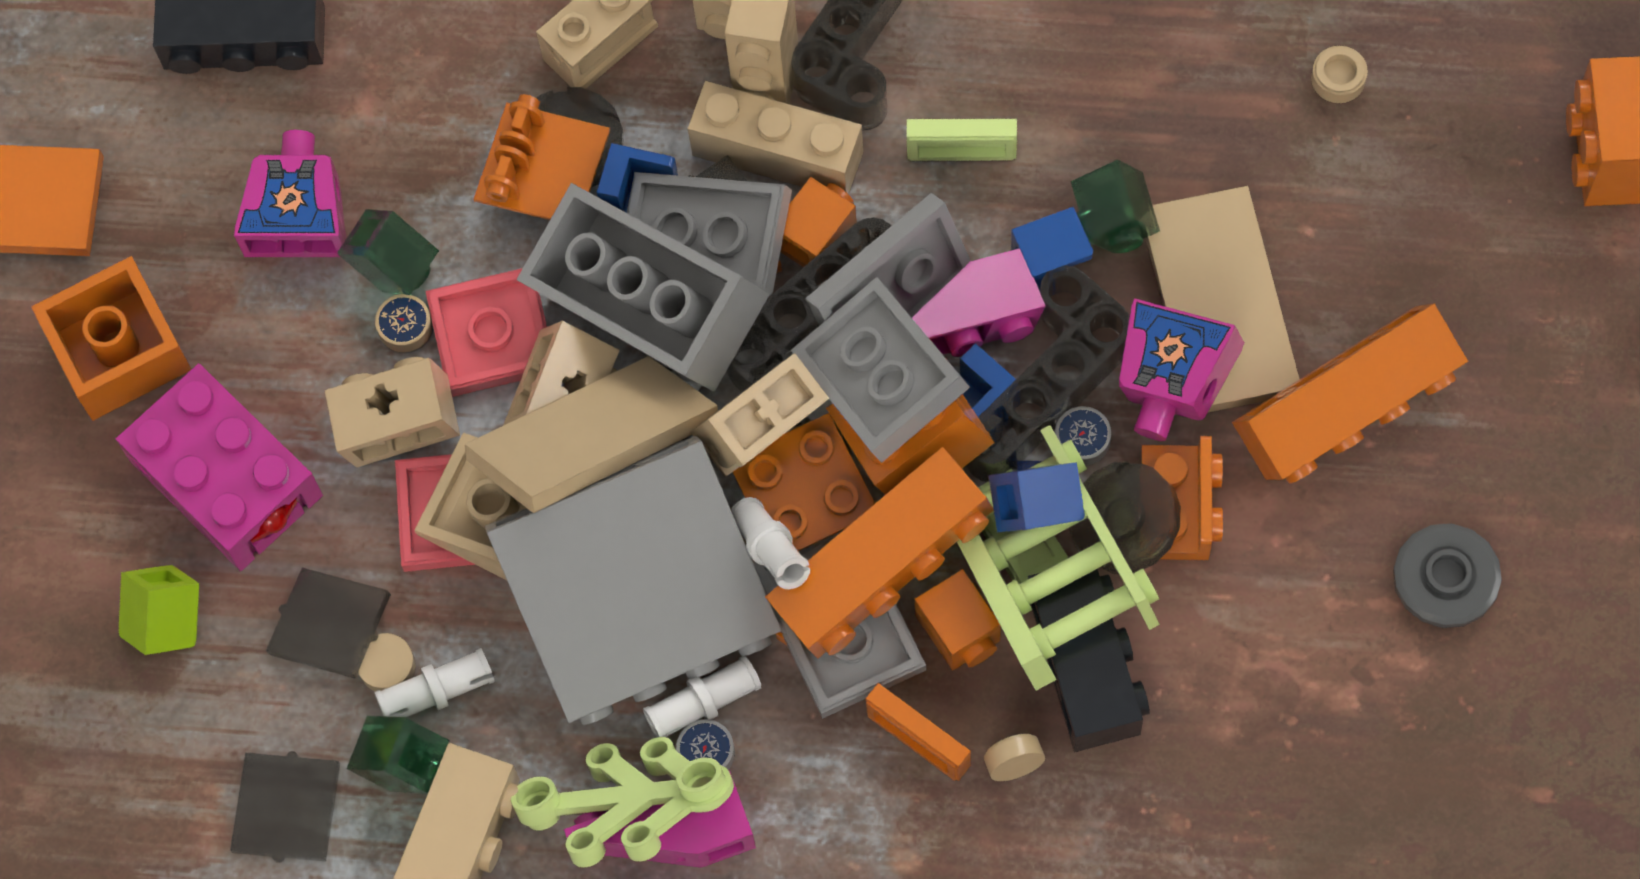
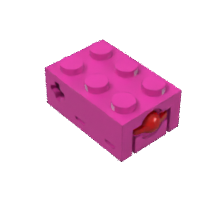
[116,363,323,572]

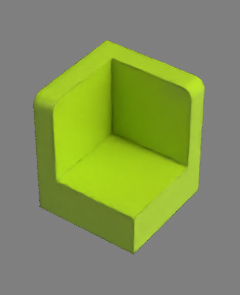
[119,565,199,655]

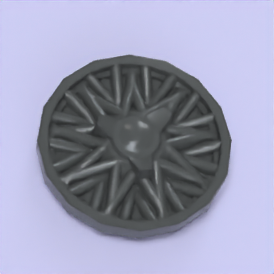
[1393,523,1502,628]

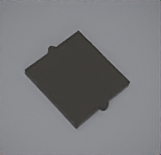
[266,568,391,679]
[230,751,340,863]

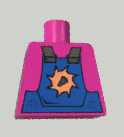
[234,130,348,257]
[1119,298,1245,441]

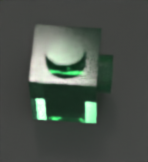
[1071,159,1160,254]
[337,209,439,295]
[346,716,450,794]

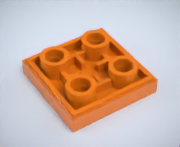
[0,145,104,256]

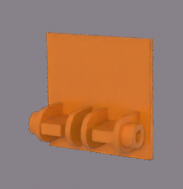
[473,94,611,220]
[732,413,875,552]

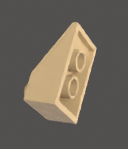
[414,432,526,580]

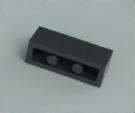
[153,0,325,74]
[1028,569,1150,753]

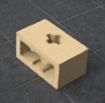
[503,321,619,426]
[325,357,460,468]

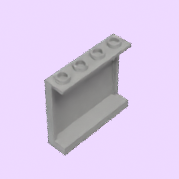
[485,436,781,725]

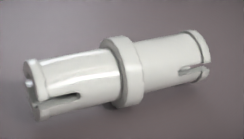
[731,497,810,590]
[374,648,495,726]
[643,656,761,737]

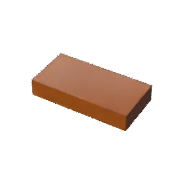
[866,683,971,781]

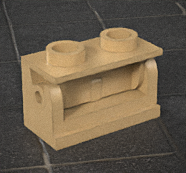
[536,0,658,94]
[691,353,830,477]

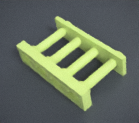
[957,425,1160,691]

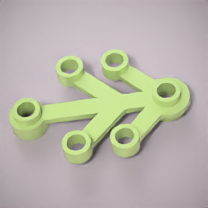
[511,737,734,868]

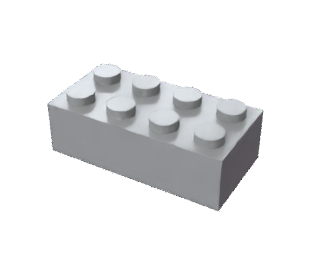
[516,183,770,392]

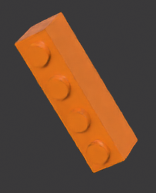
[1232,303,1469,484]
[765,447,994,659]

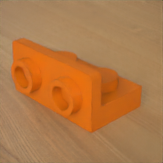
[1141,436,1223,560]

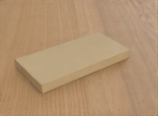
[1140,186,1300,413]
[465,356,718,513]

